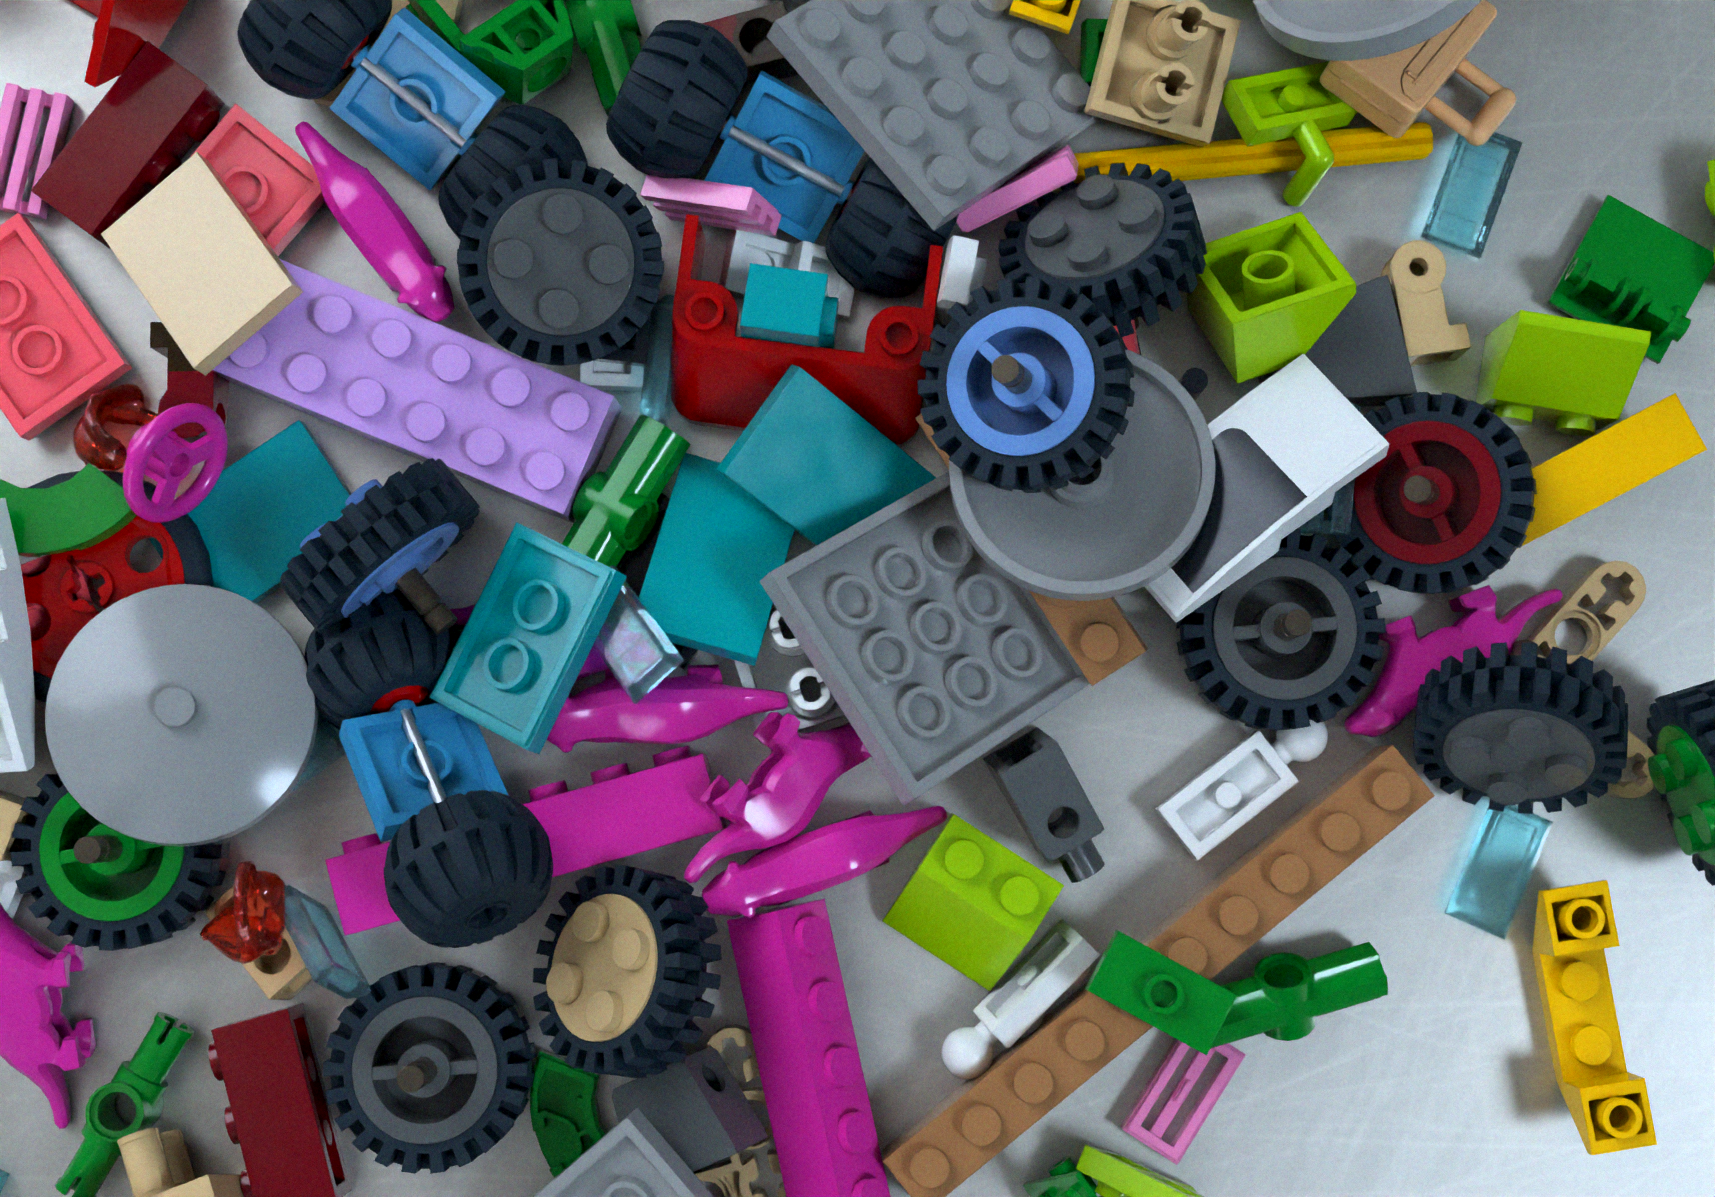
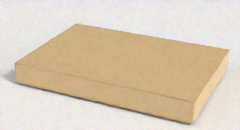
[101,152,303,376]

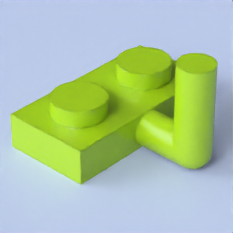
[1221,61,1357,207]
[1076,1144,1204,1197]

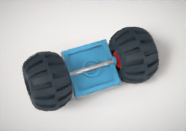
[237,0,588,239]
[606,20,959,297]
[304,589,554,948]

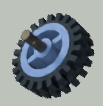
[918,277,1135,493]
[280,458,480,635]

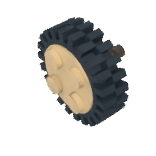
[533,865,722,1078]

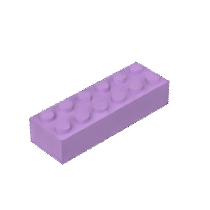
[212,259,622,524]

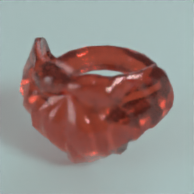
[73,384,158,471]
[200,861,286,964]

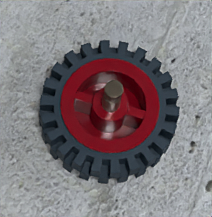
[1326,392,1537,594]

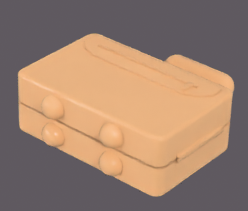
[1320,0,1517,146]

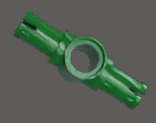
[55,1012,195,1197]

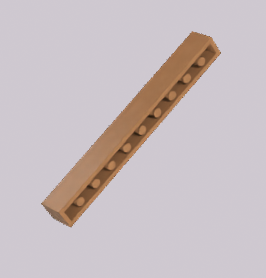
[882,745,1435,1197]

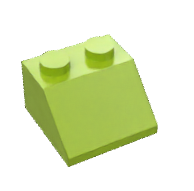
[1187,212,1356,384]
[1475,310,1651,436]
[882,813,1064,991]

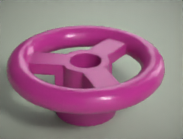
[123,403,228,523]

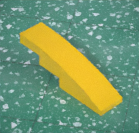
[1517,393,1707,549]

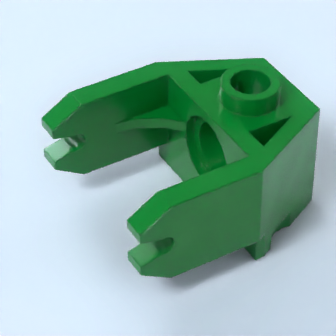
[406,0,574,105]

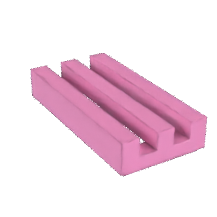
[0,83,74,220]
[956,144,1079,233]
[640,175,782,236]
[1120,1038,1246,1165]

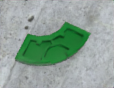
[0,463,137,557]
[530,1049,608,1178]

